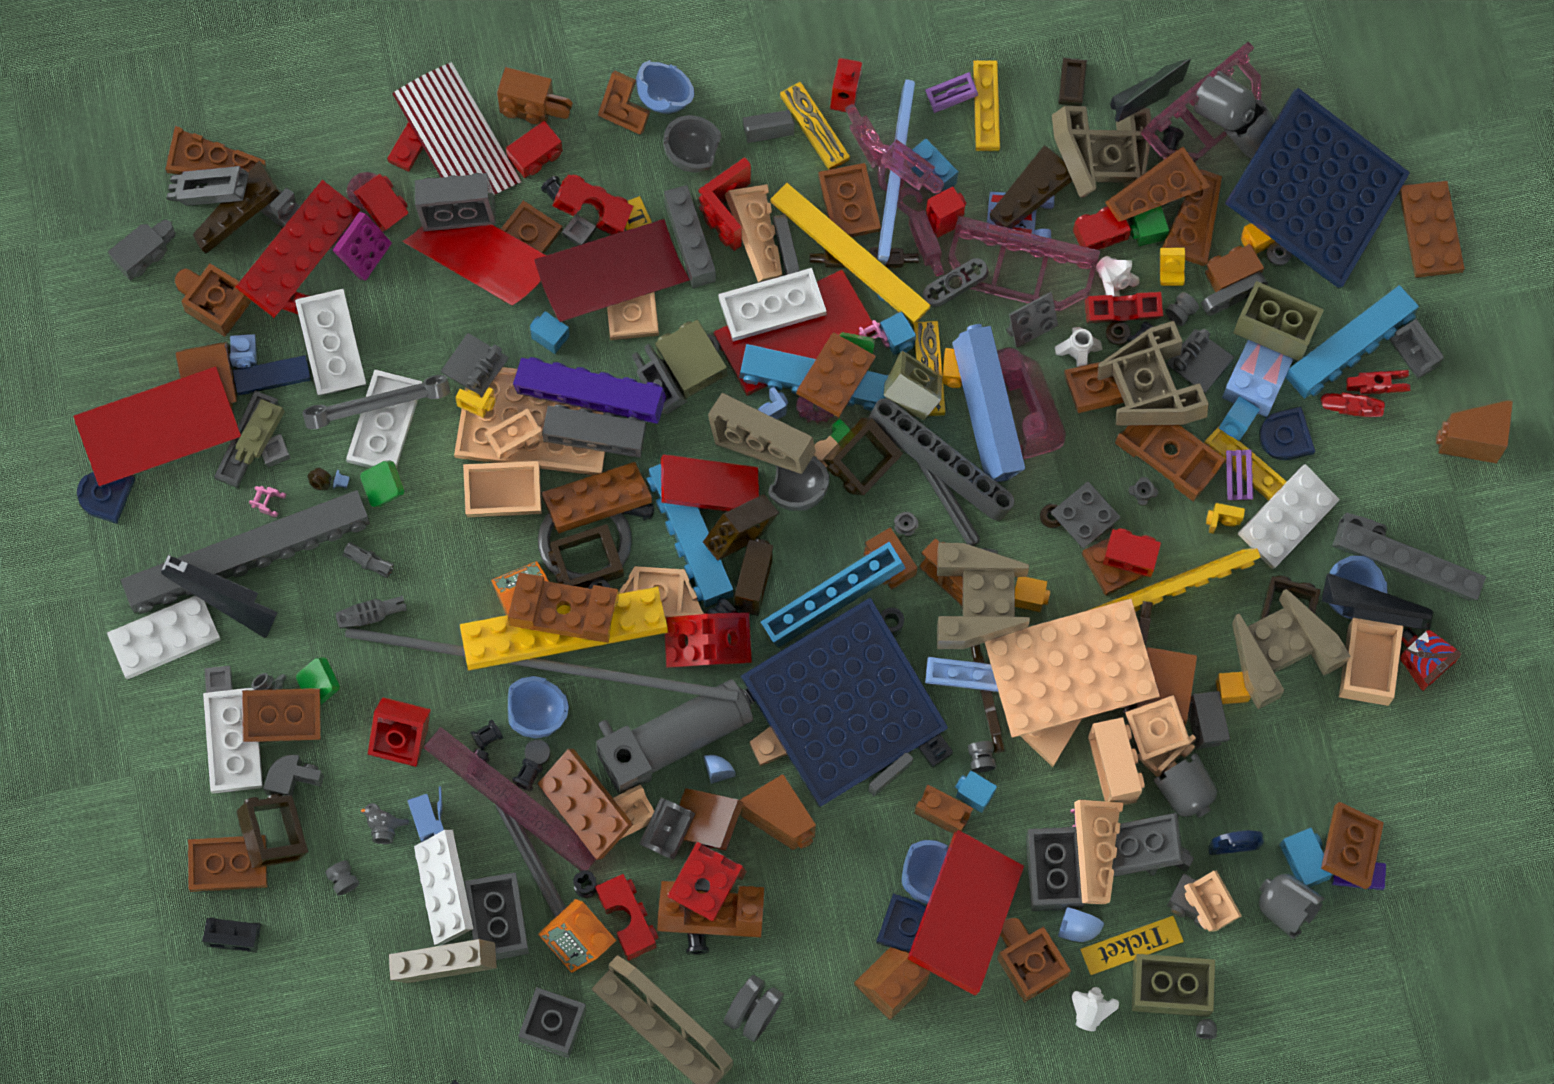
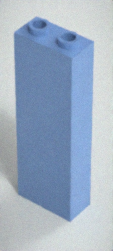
[952,324,1025,482]

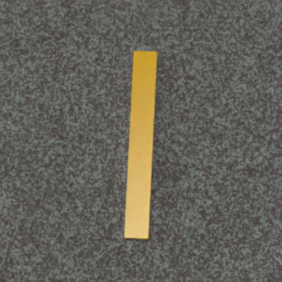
[770,183,931,325]

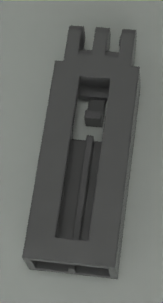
[166,166,249,206]

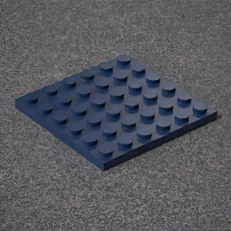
[1225,88,1410,288]
[740,598,948,807]

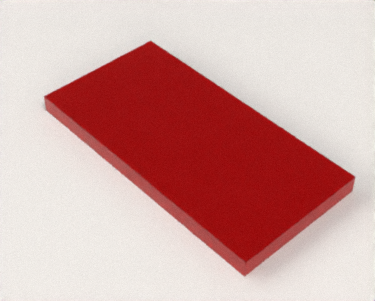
[713,270,876,396]
[73,366,241,486]
[907,830,1024,995]

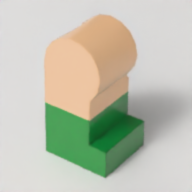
[814,419,851,467]

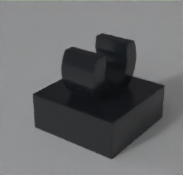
[918,733,953,769]

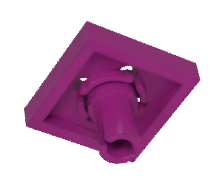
[333,212,392,281]

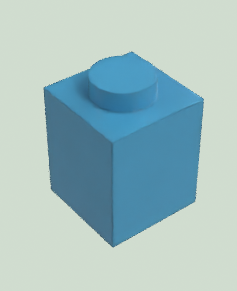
[530,311,570,354]
[880,311,916,355]
[1219,396,1260,441]
[955,771,997,813]

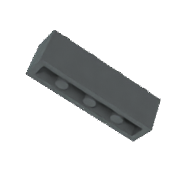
[664,185,716,288]
[542,405,646,458]

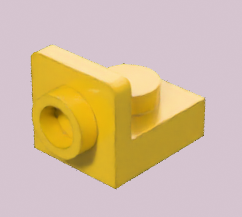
[1160,248,1185,286]
[456,387,496,418]
[1206,503,1245,534]

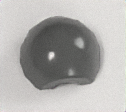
[663,115,722,173]
[768,456,829,511]

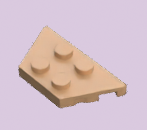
[618,566,704,617]

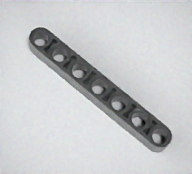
[869,398,1014,521]

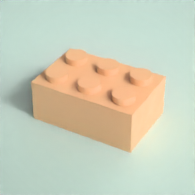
[463,461,542,517]
[1339,618,1403,706]
[1088,717,1144,805]

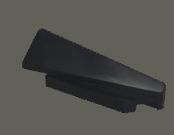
[1110,58,1191,122]
[161,555,278,638]
[1322,573,1433,630]

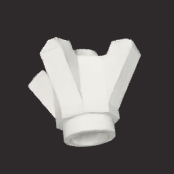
[1096,256,1140,296]
[1055,327,1102,367]
[1072,987,1119,1031]

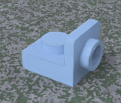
[229,334,257,369]
[758,387,788,420]

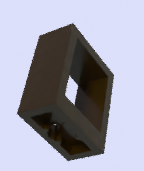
[823,418,903,495]
[703,494,779,561]
[547,524,624,588]
[735,539,773,616]
[1259,576,1321,620]
[236,793,308,869]

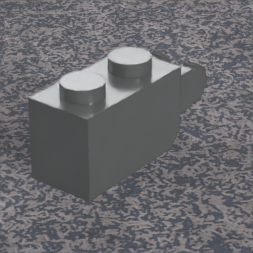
[108,219,176,281]
[632,344,688,415]

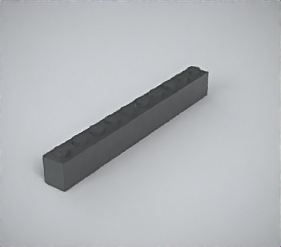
[120,490,370,613]

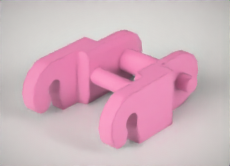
[858,320,890,348]
[249,486,286,517]

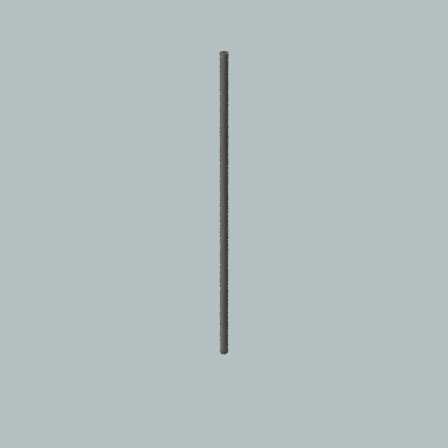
[345,627,739,701]

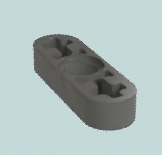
[773,214,799,275]
[923,258,989,307]
[1201,272,1268,316]

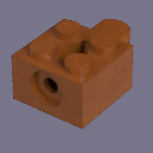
[497,67,573,124]
[175,264,252,337]
[997,918,1071,1003]

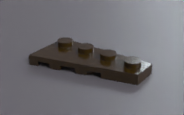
[989,145,1072,233]
[192,161,281,254]

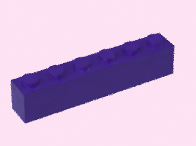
[513,357,666,424]

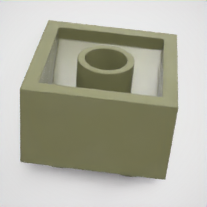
[883,351,942,420]

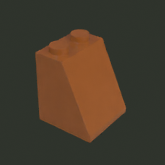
[176,341,238,408]
[1436,400,1513,463]
[1135,647,1197,725]
[740,774,816,850]
[854,947,930,1020]

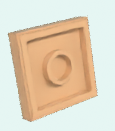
[607,292,659,340]
[1125,695,1191,760]

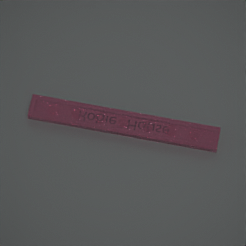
[424,727,596,871]

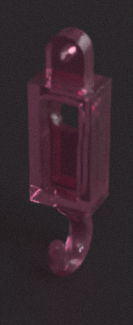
[845,104,904,192]
[860,128,944,193]
[897,187,944,277]

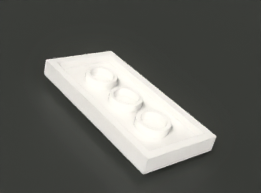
[719,268,826,341]
[295,289,366,396]
[346,370,422,468]
[1238,464,1340,569]
[107,596,221,679]
[203,688,263,794]
[414,830,473,945]

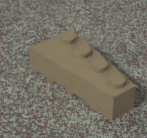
[708,393,816,474]

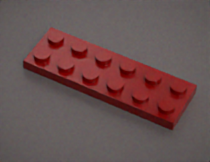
[235,180,360,318]

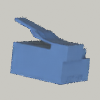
[407,786,444,842]

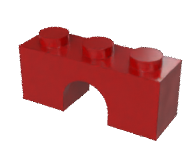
[552,174,634,235]
[1085,292,1163,324]
[595,874,659,961]

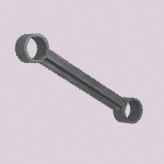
[302,375,450,429]

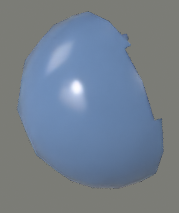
[636,60,694,114]
[1329,556,1387,620]
[508,676,569,739]
[902,840,948,904]

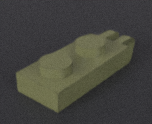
[235,399,285,465]

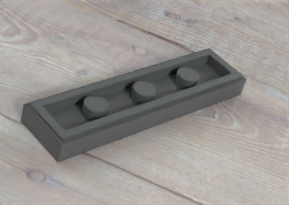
[214,391,278,488]

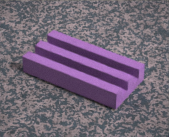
[925,72,979,113]
[1226,450,1253,500]

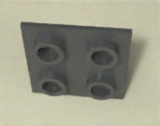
[1006,292,1058,348]
[1166,329,1234,393]
[441,333,509,397]
[1050,481,1121,549]

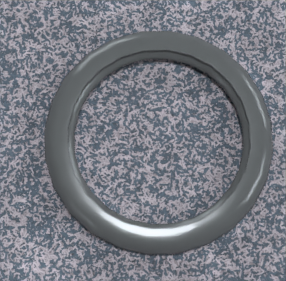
[538,513,632,580]

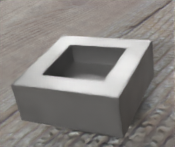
[562,214,596,246]
[262,434,291,468]
[204,666,233,693]

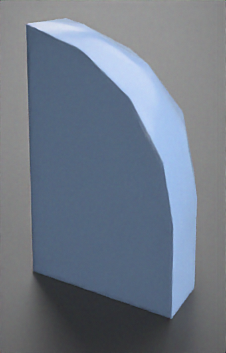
[704,755,736,784]
[1058,907,1104,942]

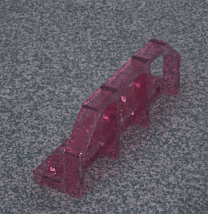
[1141,41,1261,163]
[948,216,1100,311]

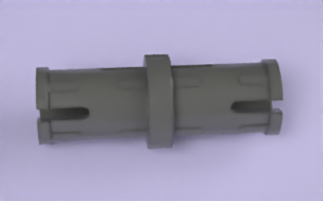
[343,542,394,578]

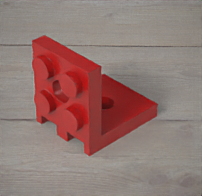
[698,157,751,251]
[665,613,752,668]
[667,842,747,922]

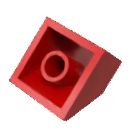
[367,697,431,767]

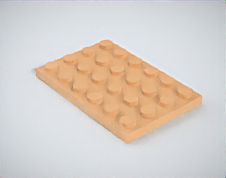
[454,367,605,475]
[985,599,1160,738]

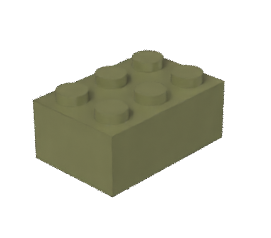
[1233,281,1324,361]
[1132,954,1215,1017]

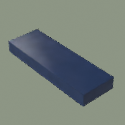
[233,355,311,396]

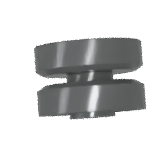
[723,974,785,1042]

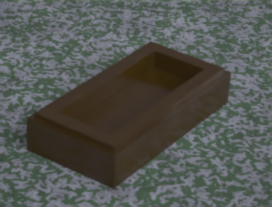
[1058,58,1087,106]

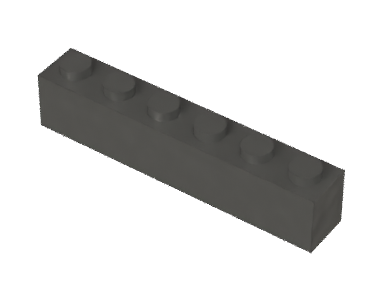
[1332,522,1486,601]

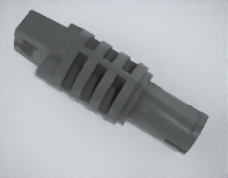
[336,595,407,628]

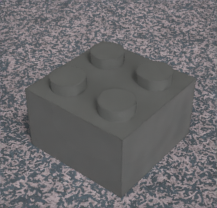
[518,987,587,1059]

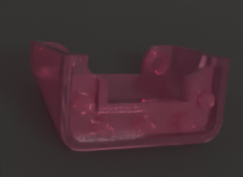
[997,347,1066,460]

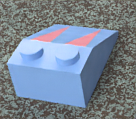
[1222,340,1293,417]

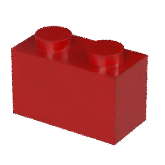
[506,121,563,178]
[353,174,409,231]
[925,187,966,238]
[1073,206,1131,255]
[1103,529,1161,577]

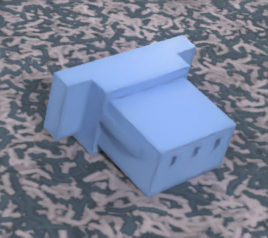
[333,470,349,489]

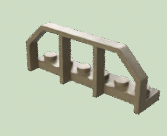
[592,955,733,1084]

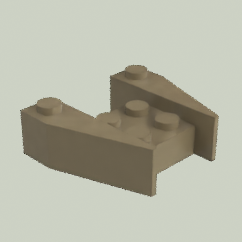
[1052,106,1153,198]
[1097,321,1209,425]
[937,543,1030,649]
[1232,589,1351,709]

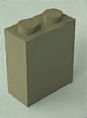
[655,320,728,398]

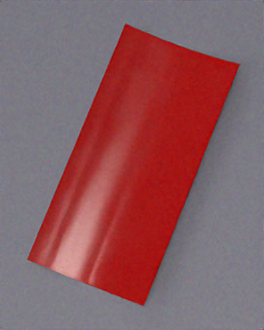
[402,224,546,305]

